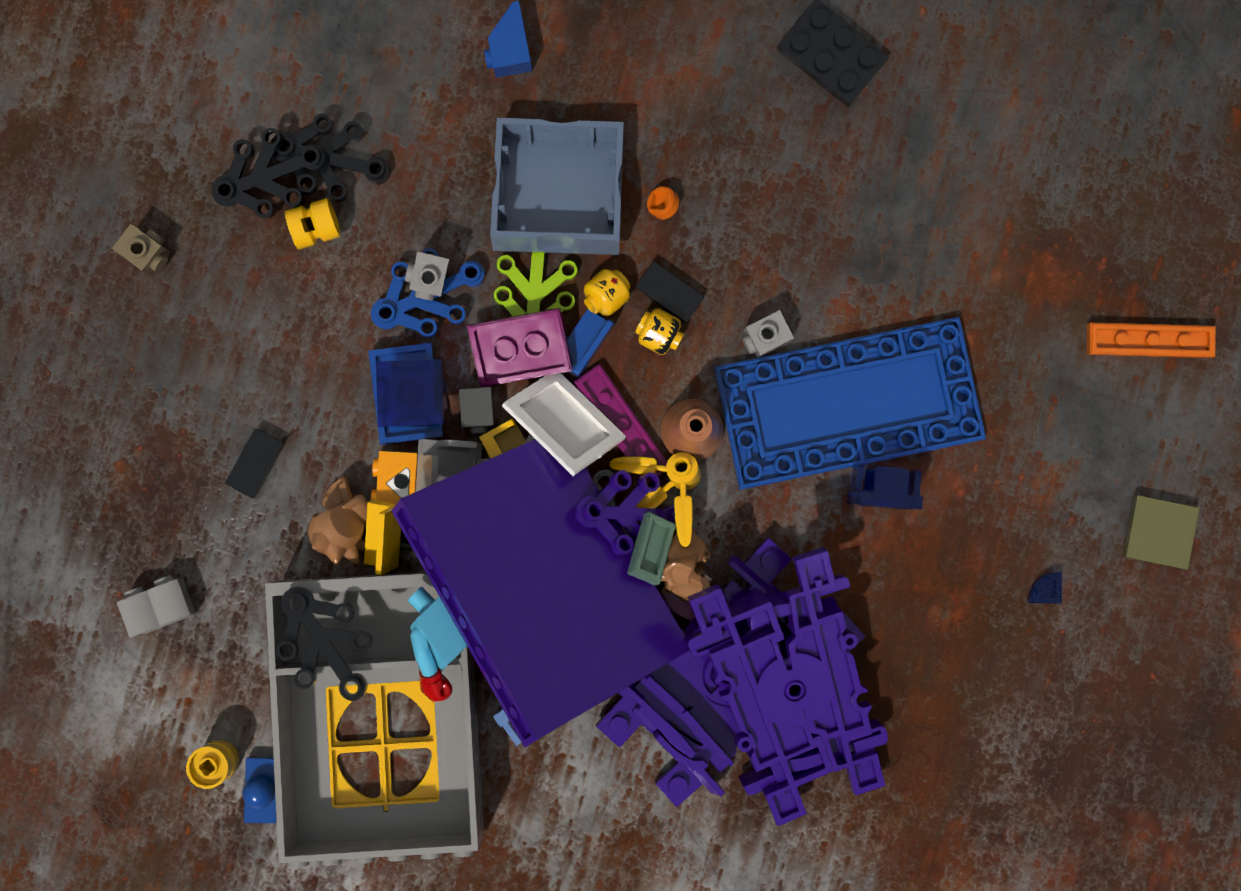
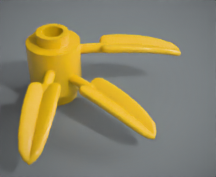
[609,452,701,548]

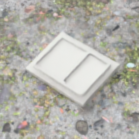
[502,373,626,476]

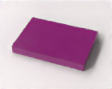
[467,308,573,387]

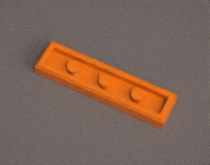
[1087,323,1216,358]

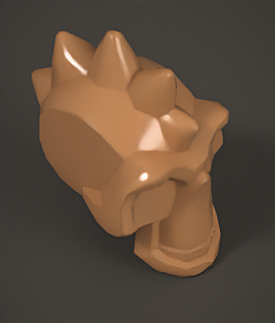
[307,475,367,565]
[660,528,711,602]

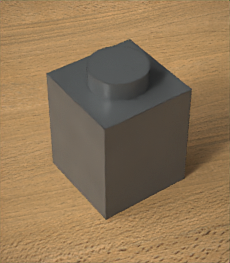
[459,387,496,435]

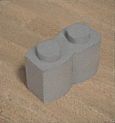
[117,575,196,638]

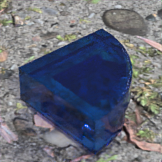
[1027,572,1062,604]

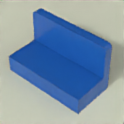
[567,309,614,378]

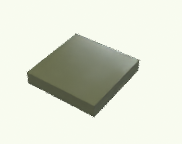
[1122,495,1200,570]

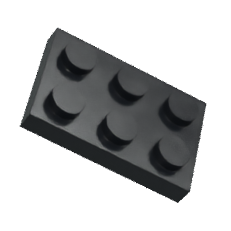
[776,0,889,107]

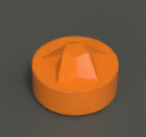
[647,186,679,220]

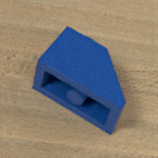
[484,1,532,78]

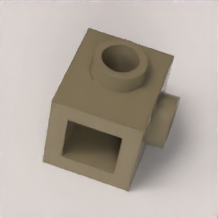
[112,224,171,276]

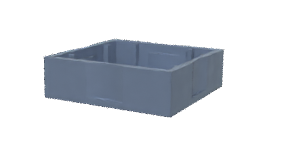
[490,118,624,255]

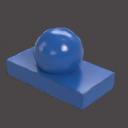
[242,756,277,823]

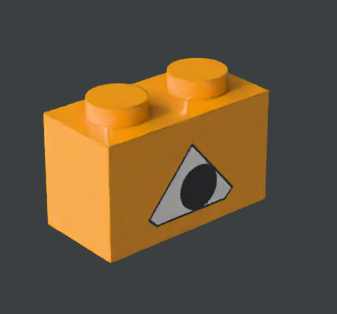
[370,451,418,504]

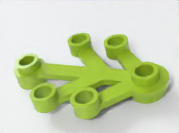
[494,252,578,316]

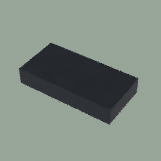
[635,261,704,323]
[224,428,285,499]

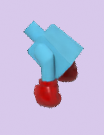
[407,586,467,702]

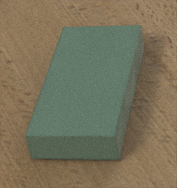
[627,512,676,585]

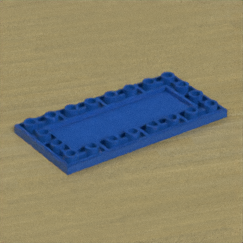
[714,317,986,490]

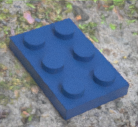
[368,343,444,445]

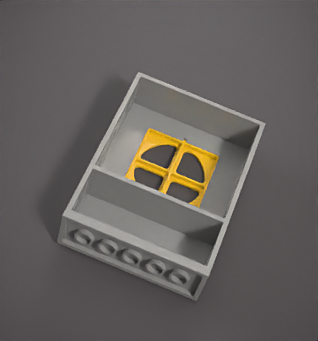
[265,572,484,868]

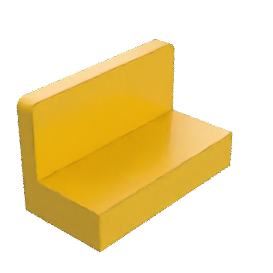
[364,499,401,576]

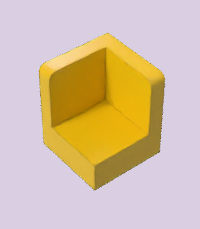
[479,419,527,458]

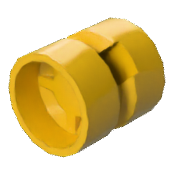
[285,198,341,250]
[186,740,240,789]

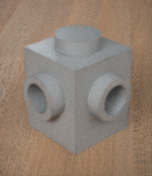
[405,251,449,301]

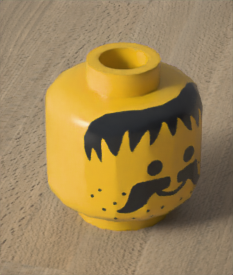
[635,308,684,355]

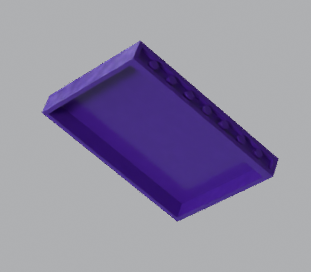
[391,439,690,747]

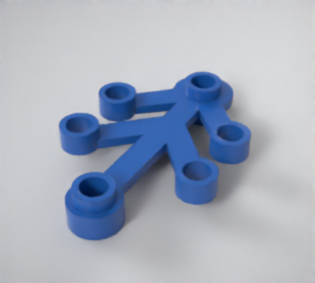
[371,248,485,338]

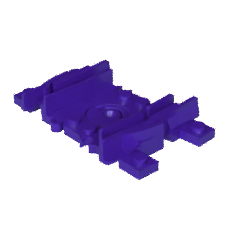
[596,537,865,808]
[684,547,888,827]

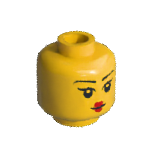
[584,269,630,316]

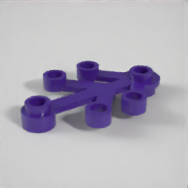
[575,470,676,556]

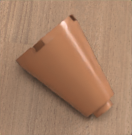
[661,399,723,461]

